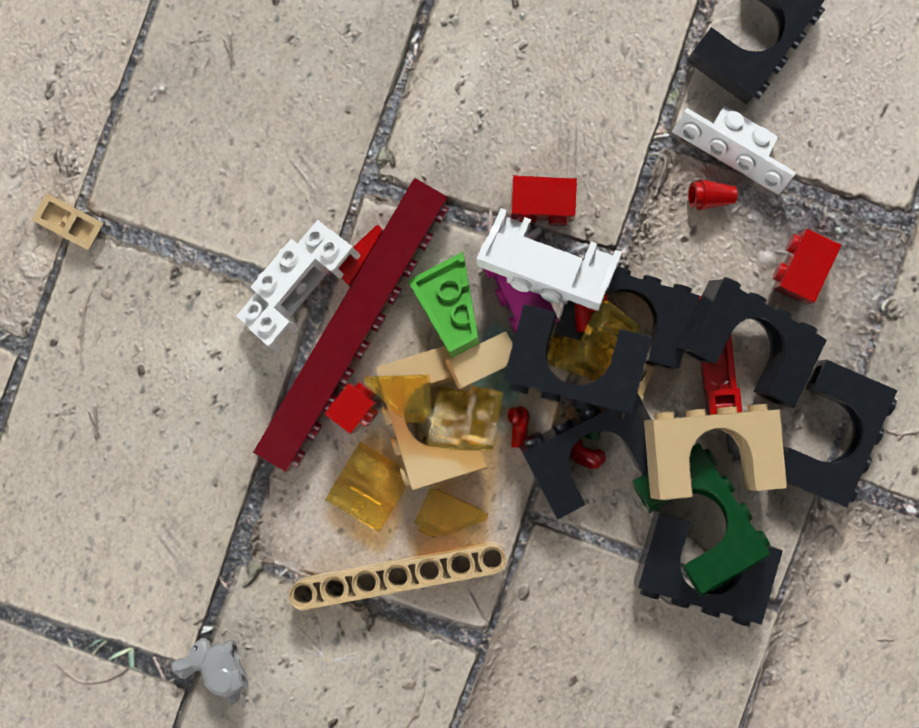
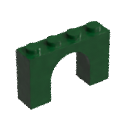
[632,443,771,597]

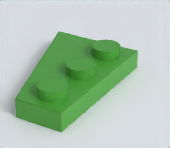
[408,252,480,358]

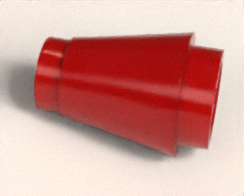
[688,179,738,211]

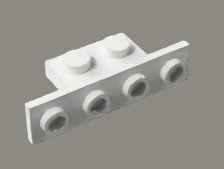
[672,105,796,195]

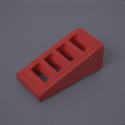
[338,225,383,287]

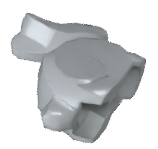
[172,638,248,705]

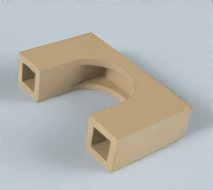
[373,346,487,491]
[644,404,787,500]

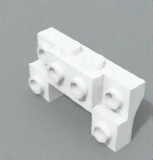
[477,208,622,311]
[237,220,361,353]

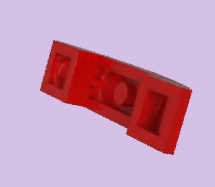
[697,296,742,415]

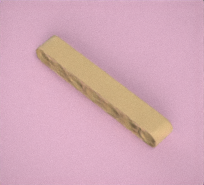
[288,542,507,610]

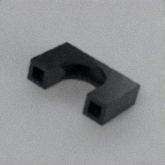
[687,0,825,105]
[554,258,700,370]
[676,277,827,408]
[503,304,652,420]
[783,359,898,508]
[519,393,651,520]
[633,511,783,627]

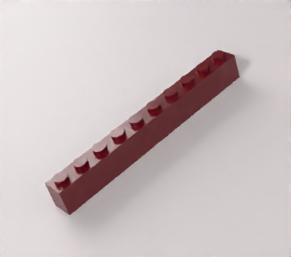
[253,177,450,472]

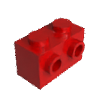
[510,175,577,226]
[772,229,842,305]
[325,382,379,434]

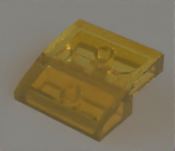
[575,300,640,378]
[426,385,503,451]
[325,442,407,532]

